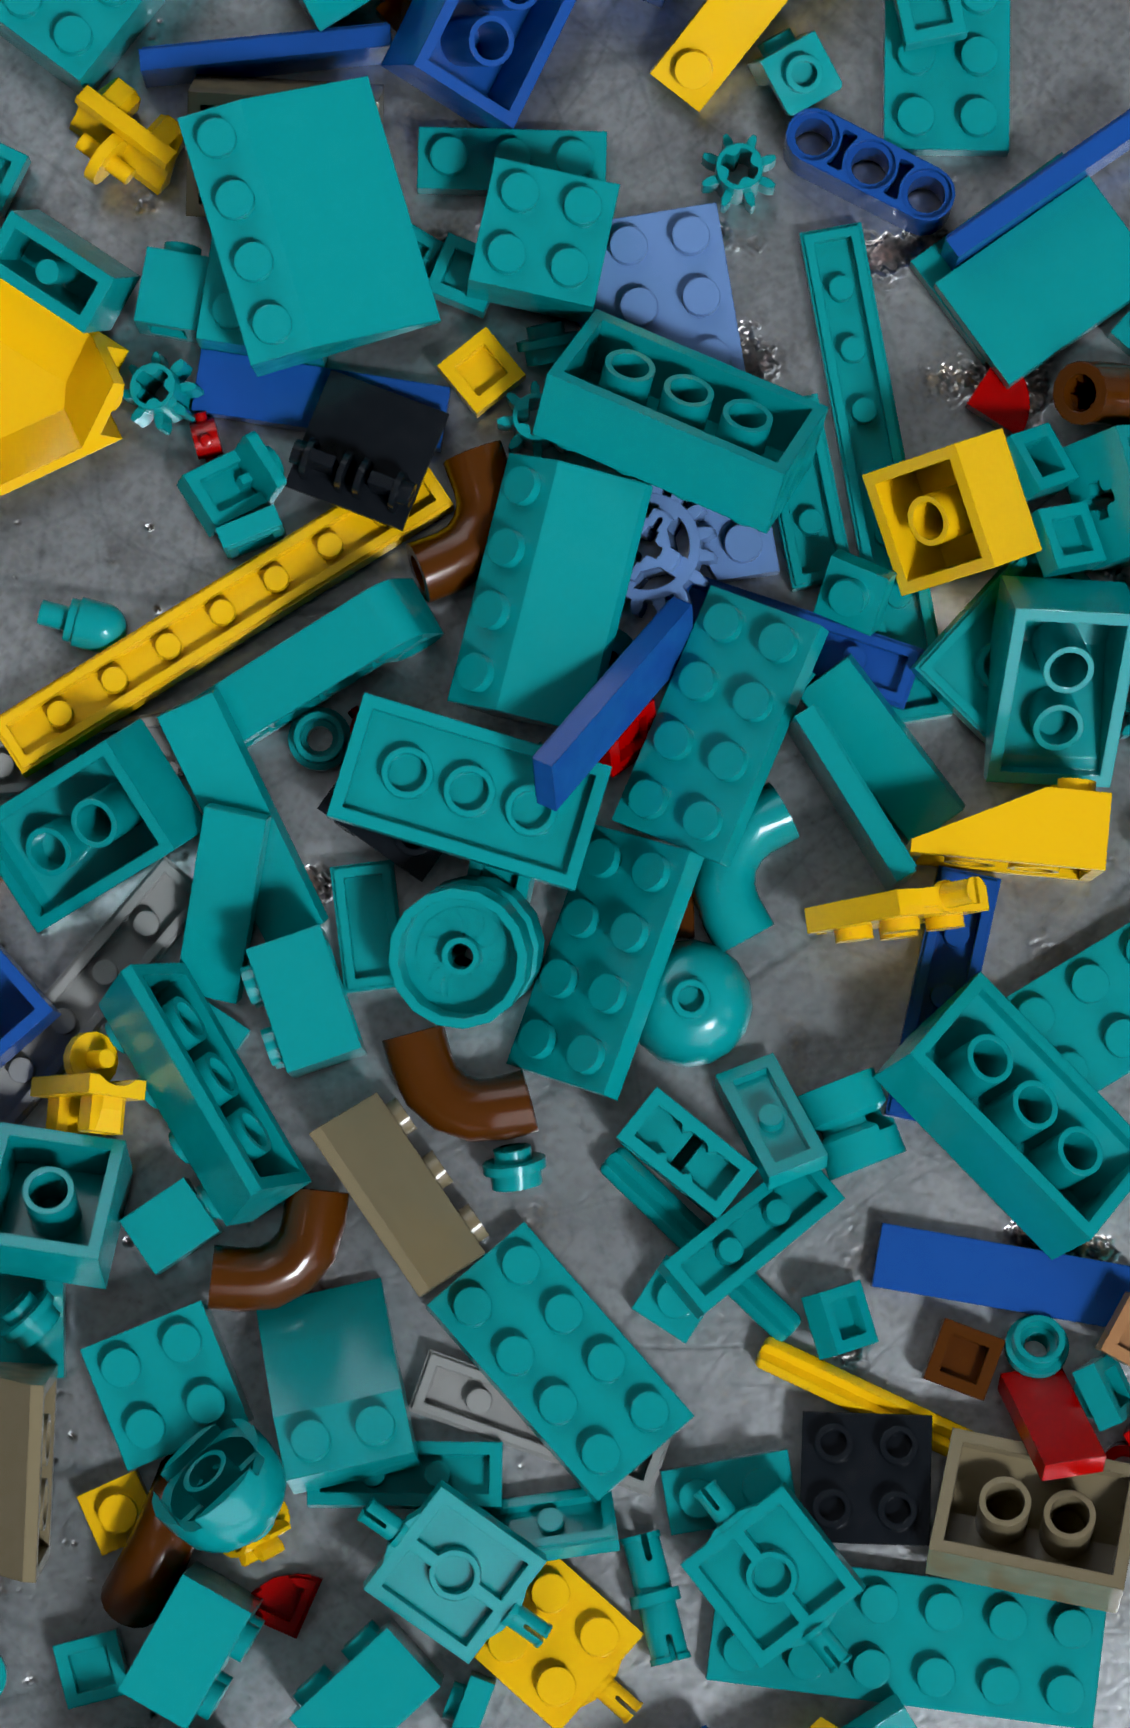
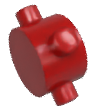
[189,411,223,463]

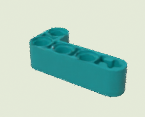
[195,578,445,748]

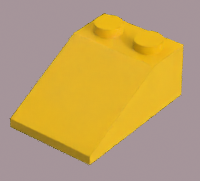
[905,778,1112,882]

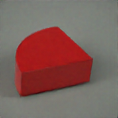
[965,367,1030,436]
[251,1573,323,1639]

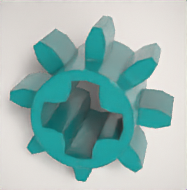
[701,134,776,214]
[122,351,204,435]
[497,381,566,458]

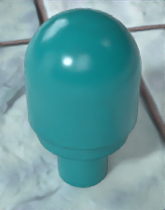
[37,597,127,653]

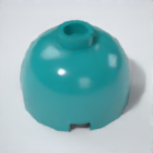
[639,939,753,1068]
[152,1418,287,1553]

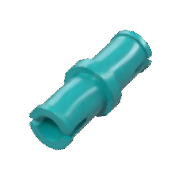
[620,1530,691,1667]

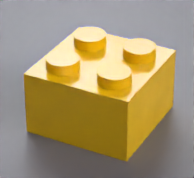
[862,428,1042,596]

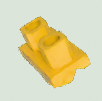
[69,77,184,195]
[30,1031,147,1135]

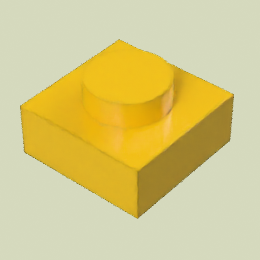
[437,327,526,418]
[77,1469,148,1556]

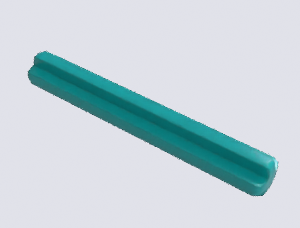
[600,1147,801,1342]

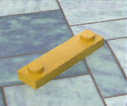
[650,0,788,112]

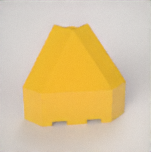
[0,278,129,496]

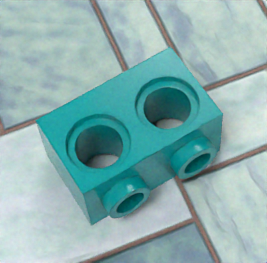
[615,1087,758,1220]

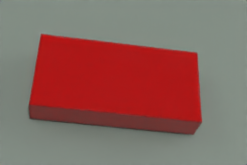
[997,1368,1106,1481]

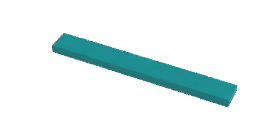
[798,222,953,724]

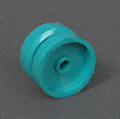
[388,874,545,1029]

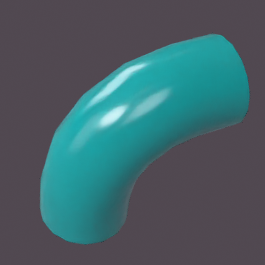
[692,782,799,952]

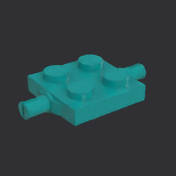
[357,1479,553,1664]
[680,1479,866,1673]

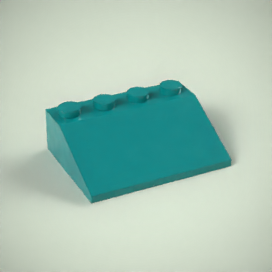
[177,76,441,377]

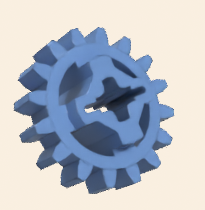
[624,479,718,618]

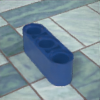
[783,108,955,236]

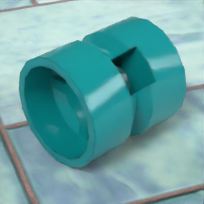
[797,1067,907,1181]

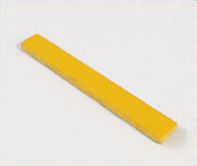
[0,467,454,778]

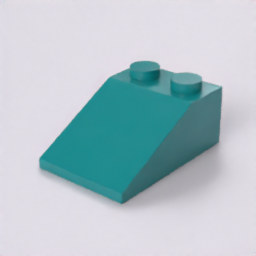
[984,575,1130,788]
[0,718,203,934]
[256,1277,421,1495]

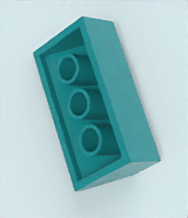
[447,453,653,728]
[98,962,312,1226]
[873,971,1130,1260]

